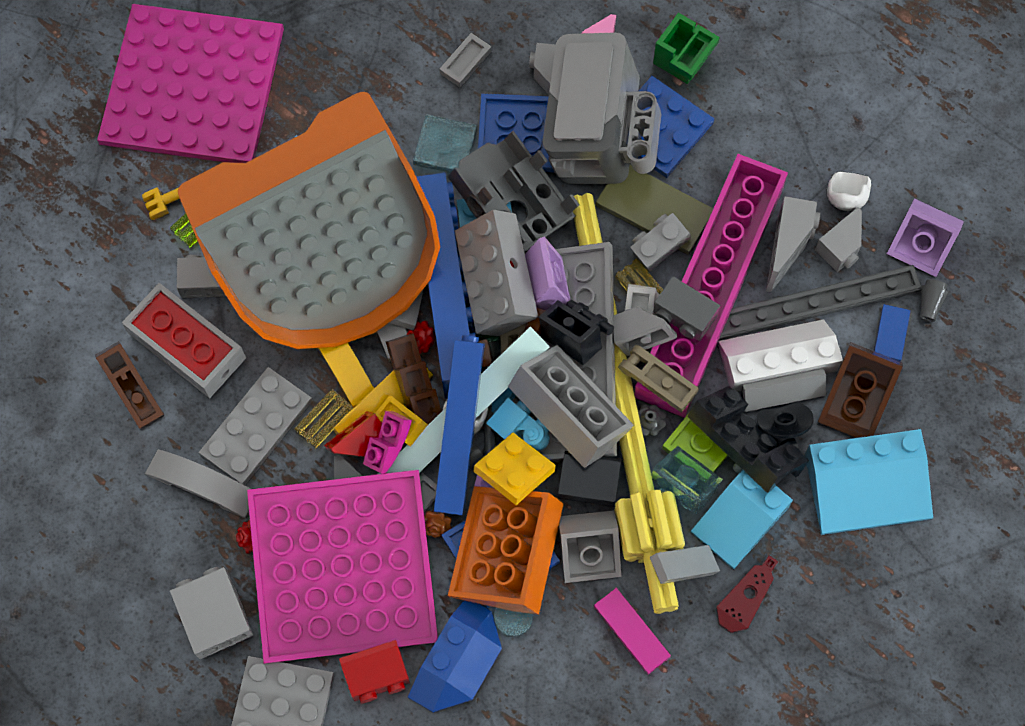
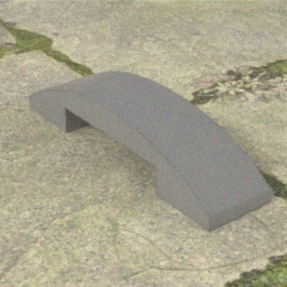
[145,449,250,519]

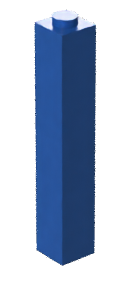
[434,335,485,515]

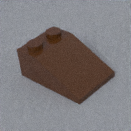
[818,342,903,438]

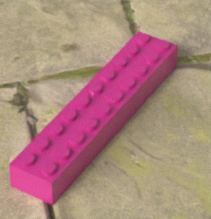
[634,154,788,418]

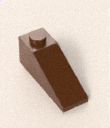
[95,341,164,429]

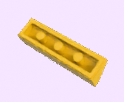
[334,368,433,435]

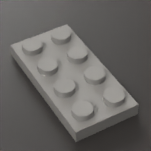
[198,367,313,485]

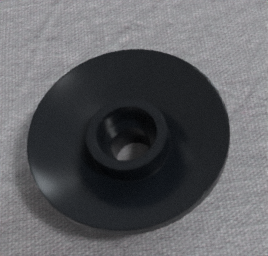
[757,402,814,438]

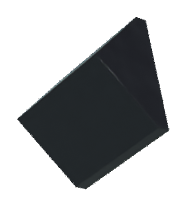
[558,451,621,507]

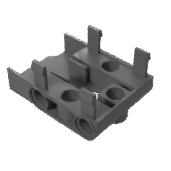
[448,131,580,252]

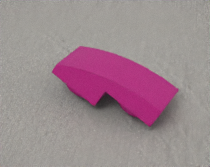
[363,411,412,474]

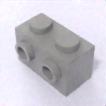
[630,213,691,272]

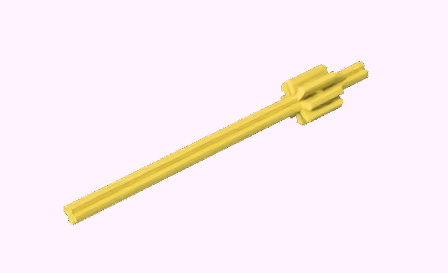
[573,193,685,614]

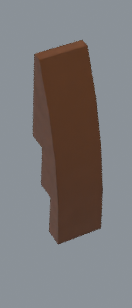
[386,334,442,425]

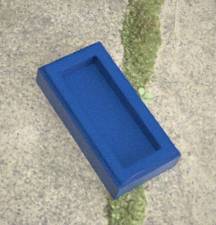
[874,304,911,362]

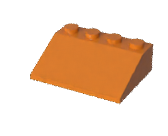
[448,486,563,615]

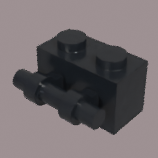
[539,300,614,365]

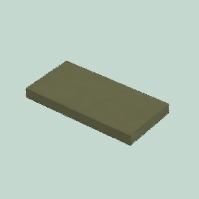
[595,165,714,255]

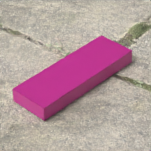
[594,588,671,675]

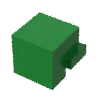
[653,12,720,84]

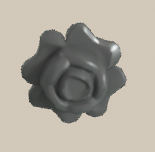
[638,405,666,436]

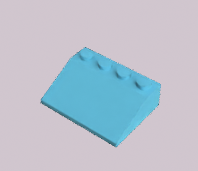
[805,429,933,535]

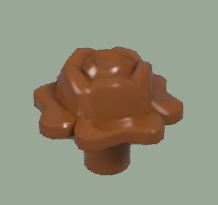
[424,509,452,538]

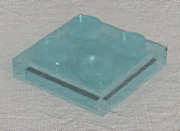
[413,114,477,173]

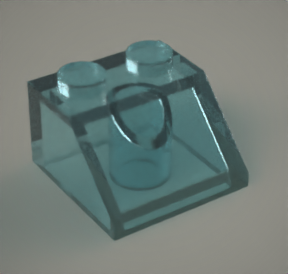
[652,446,723,514]

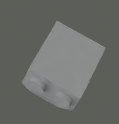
[170,567,254,659]

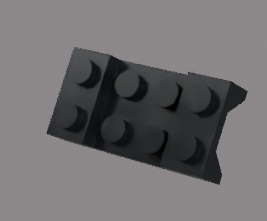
[687,386,809,493]

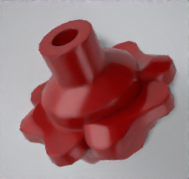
[407,321,435,354]
[236,520,253,554]

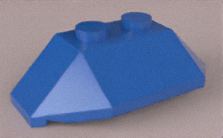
[408,601,502,713]

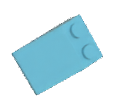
[690,470,793,570]

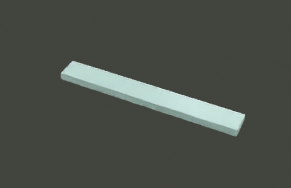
[378,327,550,474]

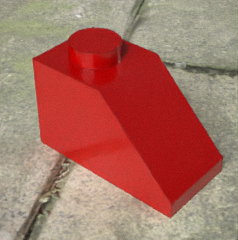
[324,411,382,457]

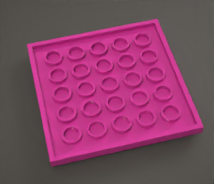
[97,4,284,163]
[247,470,438,664]

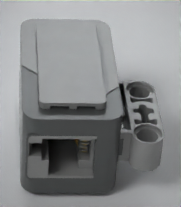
[543,33,661,184]

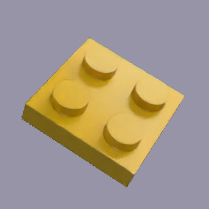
[474,432,556,505]

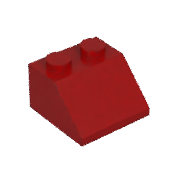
[339,640,410,703]

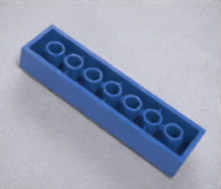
[416,173,476,398]

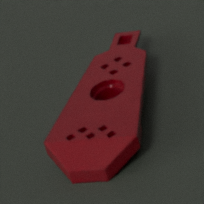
[716,555,778,633]

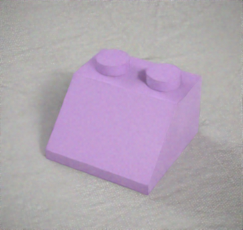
[887,199,964,277]
[525,237,570,310]

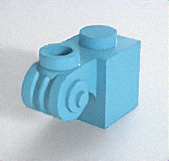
[486,398,550,451]

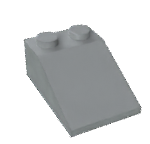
[766,196,820,292]

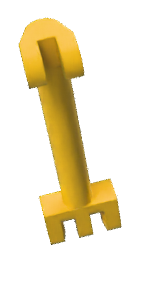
[142,187,180,220]

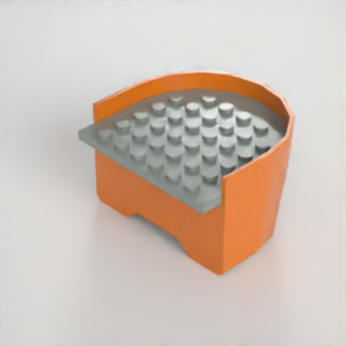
[178,92,440,349]

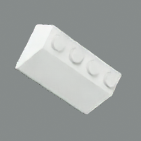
[718,319,843,392]

